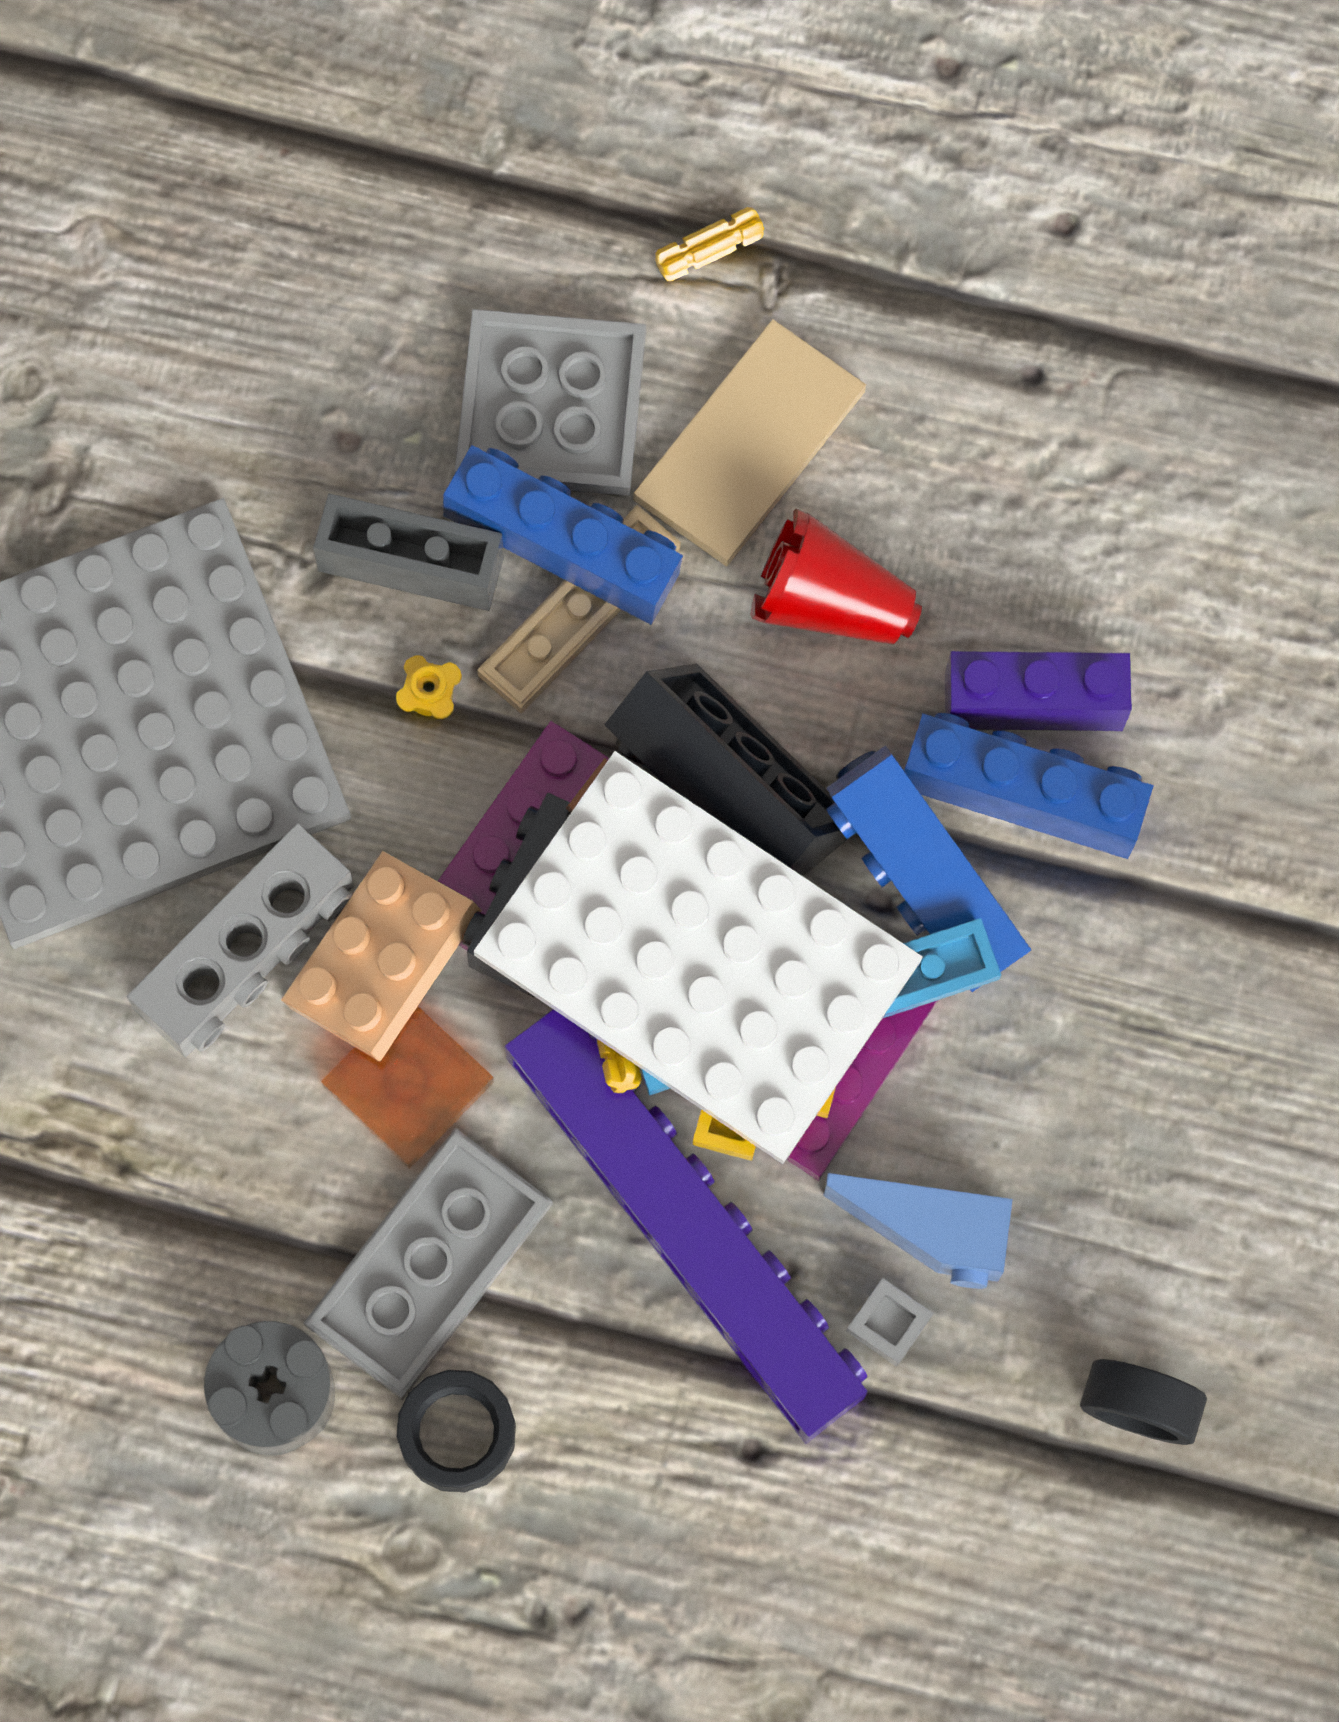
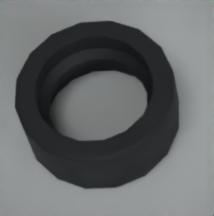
[1080,1359,1207,1445]
[396,1370,516,1493]

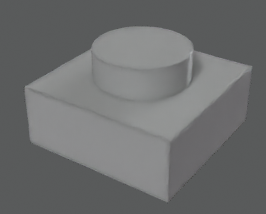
[846,1278,934,1367]

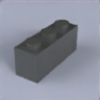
[313,493,504,611]

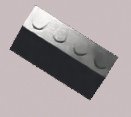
[604,663,850,876]

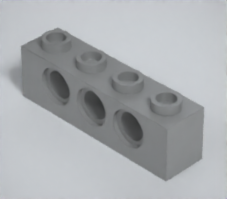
[127,823,354,1058]

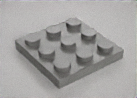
[455,309,646,496]

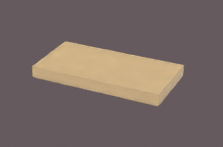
[633,319,866,567]

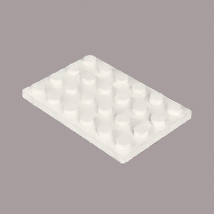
[474,751,923,1164]

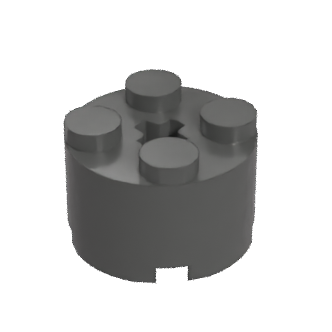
[204,1321,336,1456]

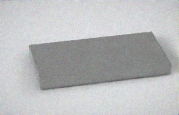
[304,1128,553,1400]

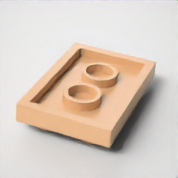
[281,851,482,1062]

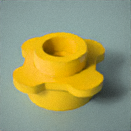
[396,655,462,719]

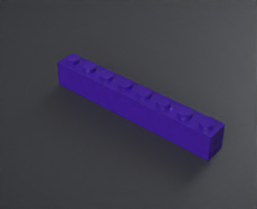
[505,1009,868,1444]

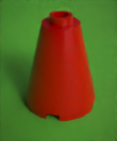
[750,508,922,645]

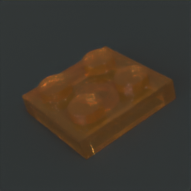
[321,1006,494,1169]

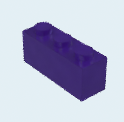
[945,651,1132,731]

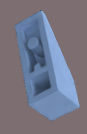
[824,1173,1013,1289]

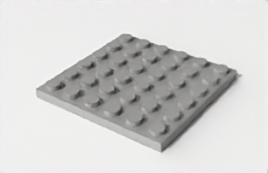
[0,498,352,949]

